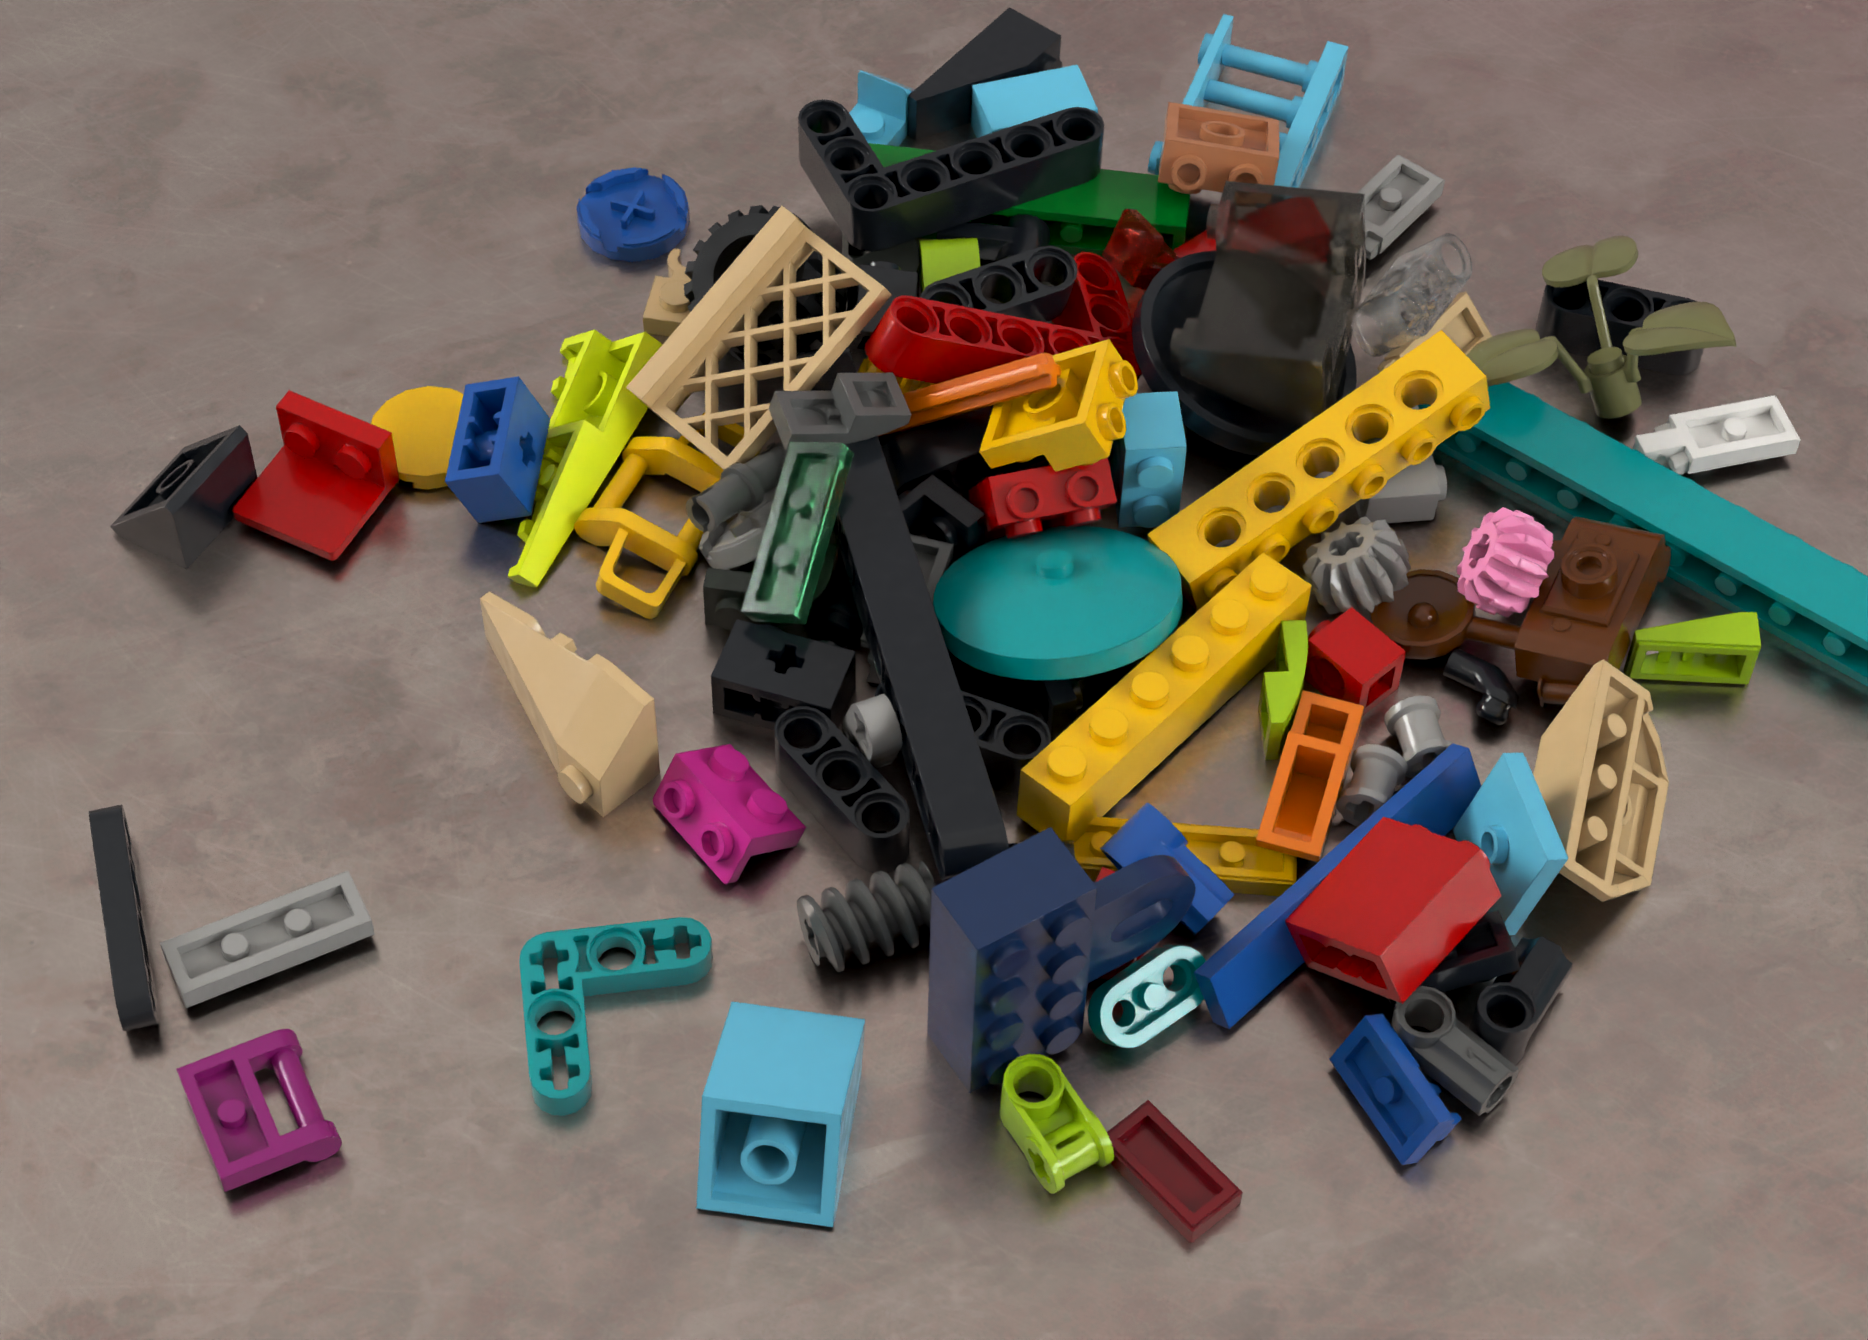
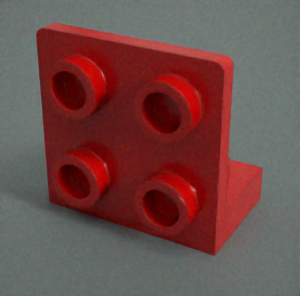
[233,390,399,561]

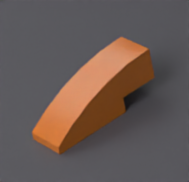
[1255,690,1364,862]

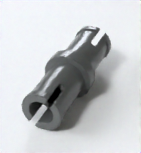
[686,442,798,532]

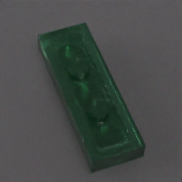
[741,442,854,624]

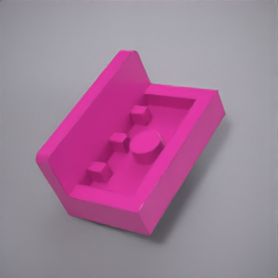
[653,744,806,884]

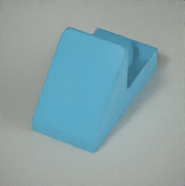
[849,70,915,146]

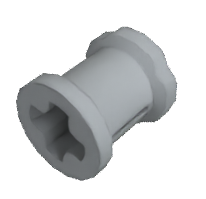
[1384,695,1452,778]
[1336,744,1408,827]

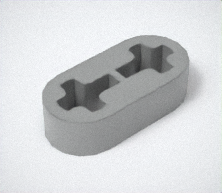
[842,694,902,769]

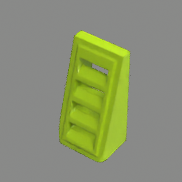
[1624,612,1761,684]

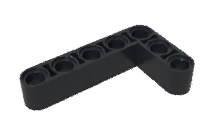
[798,99,1105,252]

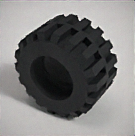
[684,205,845,366]

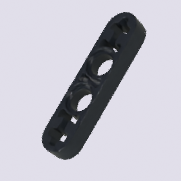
[89,805,158,1031]

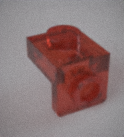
[1102,209,1180,291]

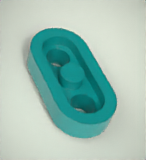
[1088,944,1206,1048]

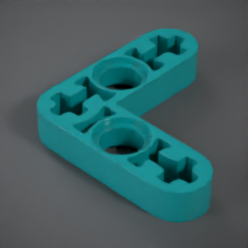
[519,917,713,1116]

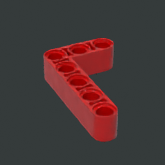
[865,252,1142,384]

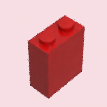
[1285,816,1501,1004]

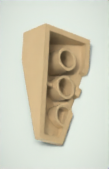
[480,591,660,817]

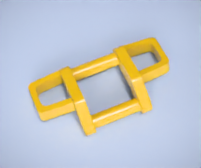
[574,412,762,619]

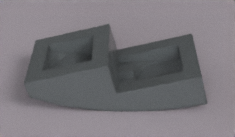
[769,373,912,451]

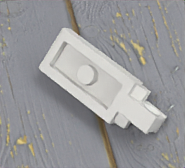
[1632,395,1801,475]

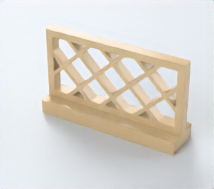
[626,206,892,470]

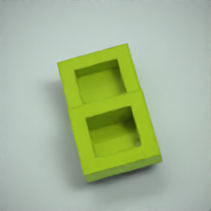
[1258,620,1308,760]

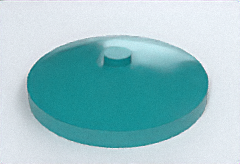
[933,526,1183,680]

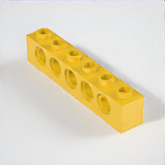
[1147,330,1490,611]

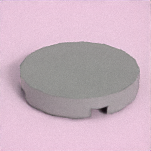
[699,483,815,570]

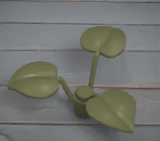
[1466,236,1736,418]

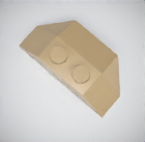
[1533,659,1669,902]

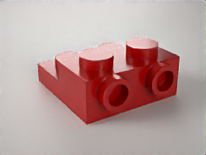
[968,458,1117,539]

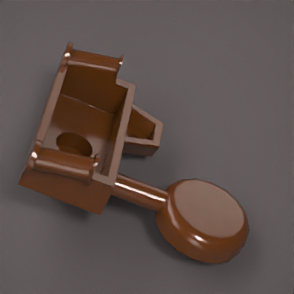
[1369,516,1671,708]

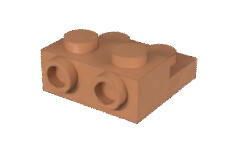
[1158,102,1279,203]

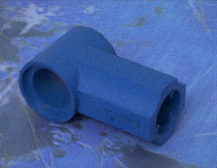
[1100,802,1235,936]

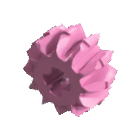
[1457,507,1554,618]

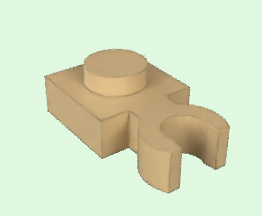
[643,248,691,337]

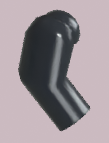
[1443,648,1519,725]

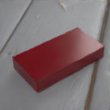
[1107,1100,1243,1244]

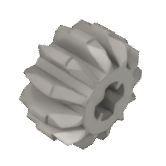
[1302,516,1411,614]

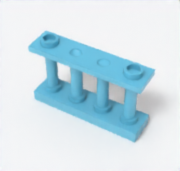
[1148,14,1349,204]

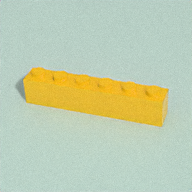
[1016,552,1312,843]

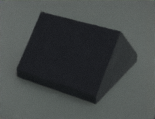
[110,425,257,569]

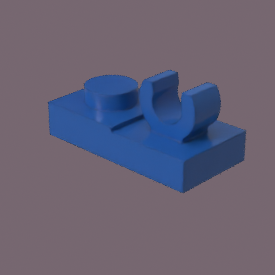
[1330,1014,1461,1165]

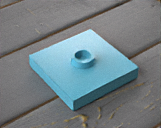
[1453,752,1568,935]

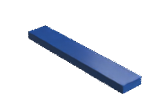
[1194,743,1481,1029]

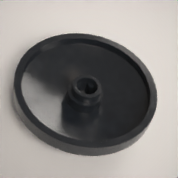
[1132,251,1357,456]

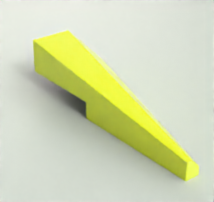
[508,329,663,588]

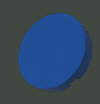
[576,167,690,262]

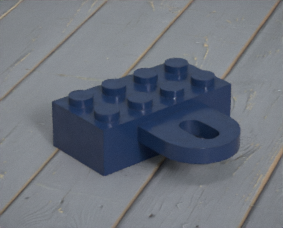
[927,827,1195,1093]

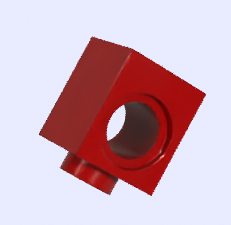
[1304,607,1406,716]

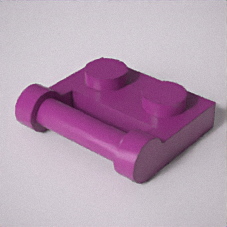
[176,1029,342,1192]

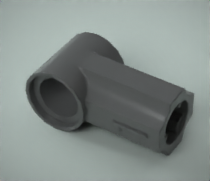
[1391,986,1519,1116]

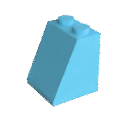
[696,1002,865,1227]

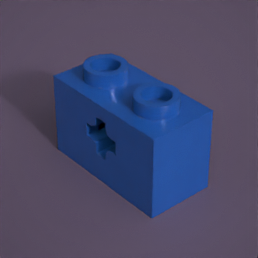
[445,376,550,523]

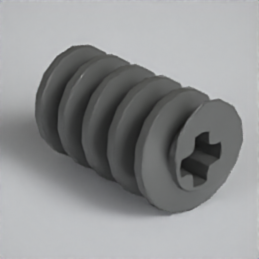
[797,861,936,973]

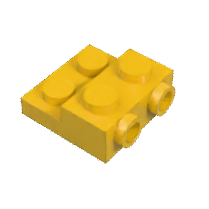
[979,339,1138,472]

